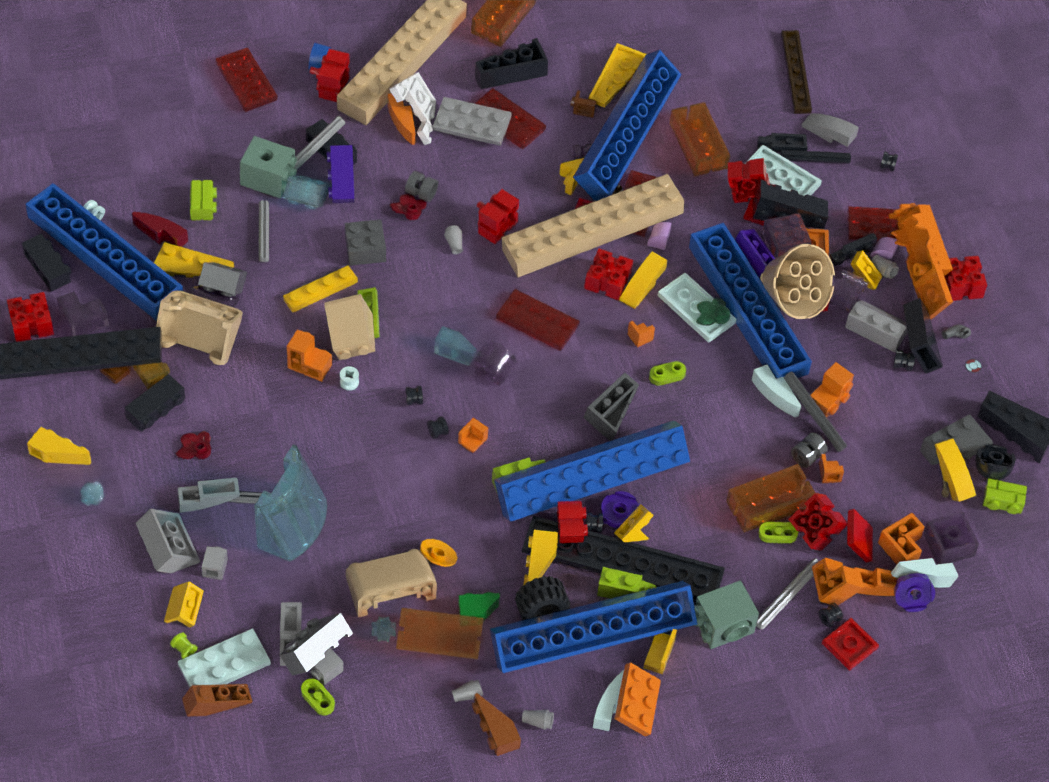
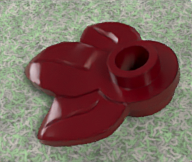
[390,194,427,220]
[175,431,212,460]

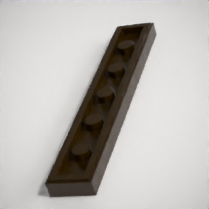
[781,30,812,114]

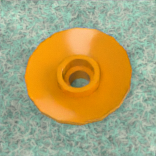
[420,539,458,567]

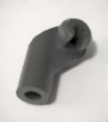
[942,324,971,340]

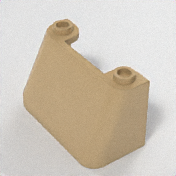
[156,291,243,365]
[346,549,437,617]

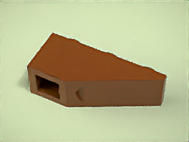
[182,684,253,717]
[472,693,521,756]

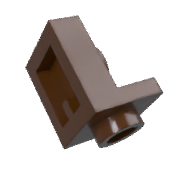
[570,90,596,118]
[100,366,130,384]

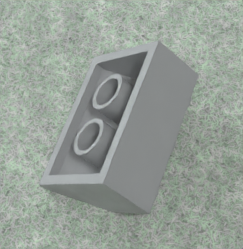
[845,300,908,352]
[136,509,200,573]

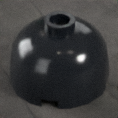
[975,444,1016,480]

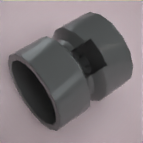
[405,171,439,202]
[791,433,828,468]

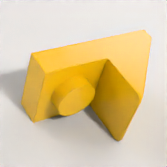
[559,158,584,195]
[849,251,882,290]
[614,504,654,542]

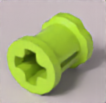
[170,632,198,659]

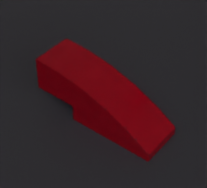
[132,212,188,247]

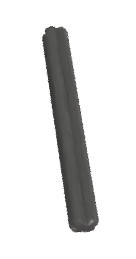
[784,372,847,452]

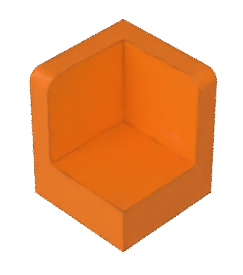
[627,321,655,348]
[458,417,488,453]
[819,454,844,483]

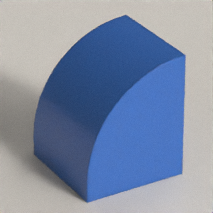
[309,43,331,69]

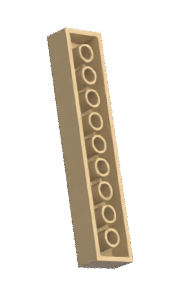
[337,0,467,125]
[502,174,684,277]

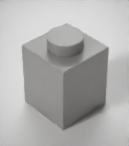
[202,546,228,580]
[310,648,343,685]

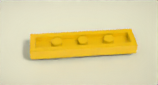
[283,265,358,313]

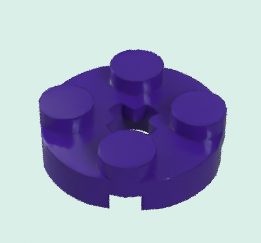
[601,491,639,529]
[894,573,935,612]

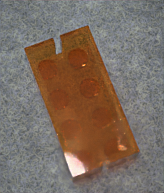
[471,0,536,47]
[670,102,730,177]
[726,464,816,533]
[396,608,484,660]

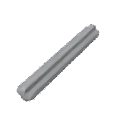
[295,116,345,169]
[259,200,269,262]

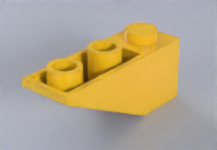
[27,427,91,465]
[523,530,558,586]

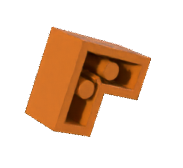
[287,329,332,382]
[810,362,854,417]
[878,513,925,565]
[812,558,864,605]

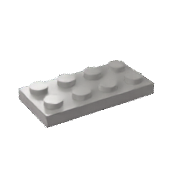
[433,97,512,146]

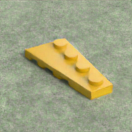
[588,43,647,108]
[154,242,234,278]

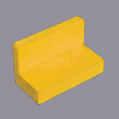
[164,581,204,627]
[643,629,677,675]

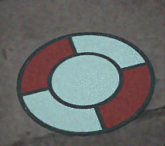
[965,359,982,373]

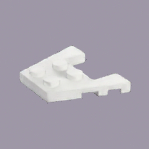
[389,72,436,145]

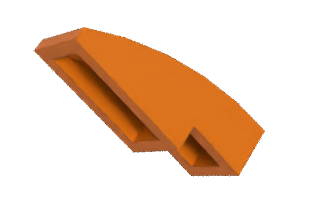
[387,93,415,145]
[854,567,913,596]

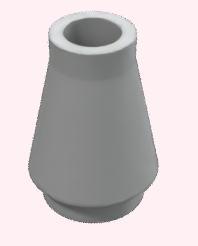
[444,225,463,254]
[871,255,899,279]
[451,679,483,702]
[522,709,554,730]

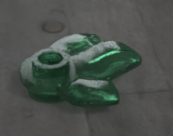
[696,298,730,326]

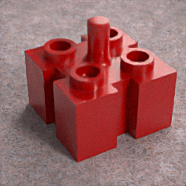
[309,49,350,102]
[727,158,770,203]
[477,189,519,244]
[584,248,634,301]
[944,256,987,301]
[7,292,54,342]
[788,493,847,550]

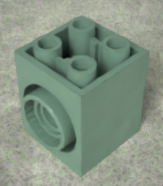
[240,136,297,199]
[694,580,759,649]

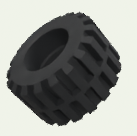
[515,576,570,621]

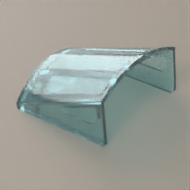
[254,445,327,562]

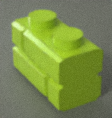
[190,180,217,221]
[982,478,1027,514]

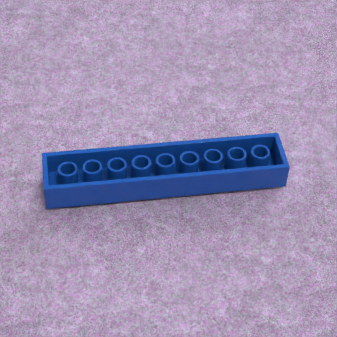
[573,50,682,201]
[26,183,183,321]
[689,223,812,379]
[494,420,690,522]
[490,581,697,673]

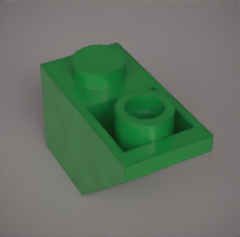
[458,592,500,626]

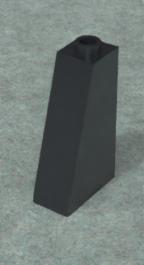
[903,298,943,374]

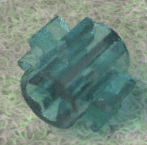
[80,481,105,506]
[372,616,396,642]

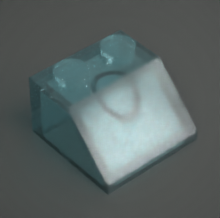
[283,174,332,210]

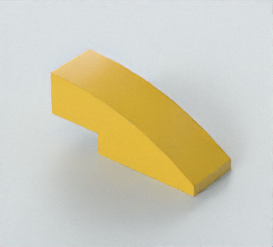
[620,251,667,309]
[935,438,976,502]

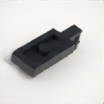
[757,133,808,151]
[829,233,878,266]

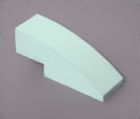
[752,365,801,417]
[891,558,958,588]
[593,670,624,731]

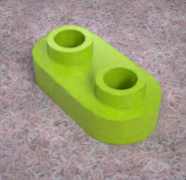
[649,361,686,386]
[758,522,799,543]
[301,679,335,716]

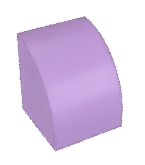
[647,222,671,250]
[870,237,898,261]

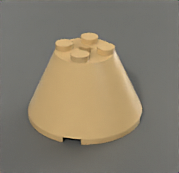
[760,244,835,319]

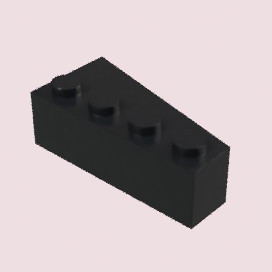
[475,38,548,89]
[753,180,828,229]
[977,390,1049,464]

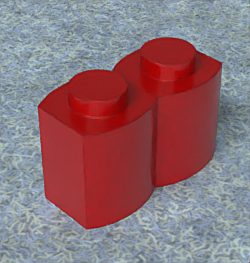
[557,501,588,543]

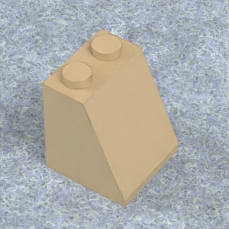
[324,294,375,360]

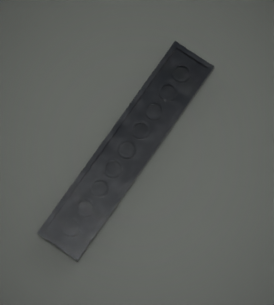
[0,327,162,380]
[522,516,725,600]

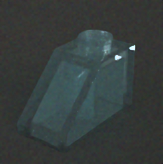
[434,326,477,366]

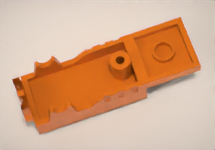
[889,203,953,320]

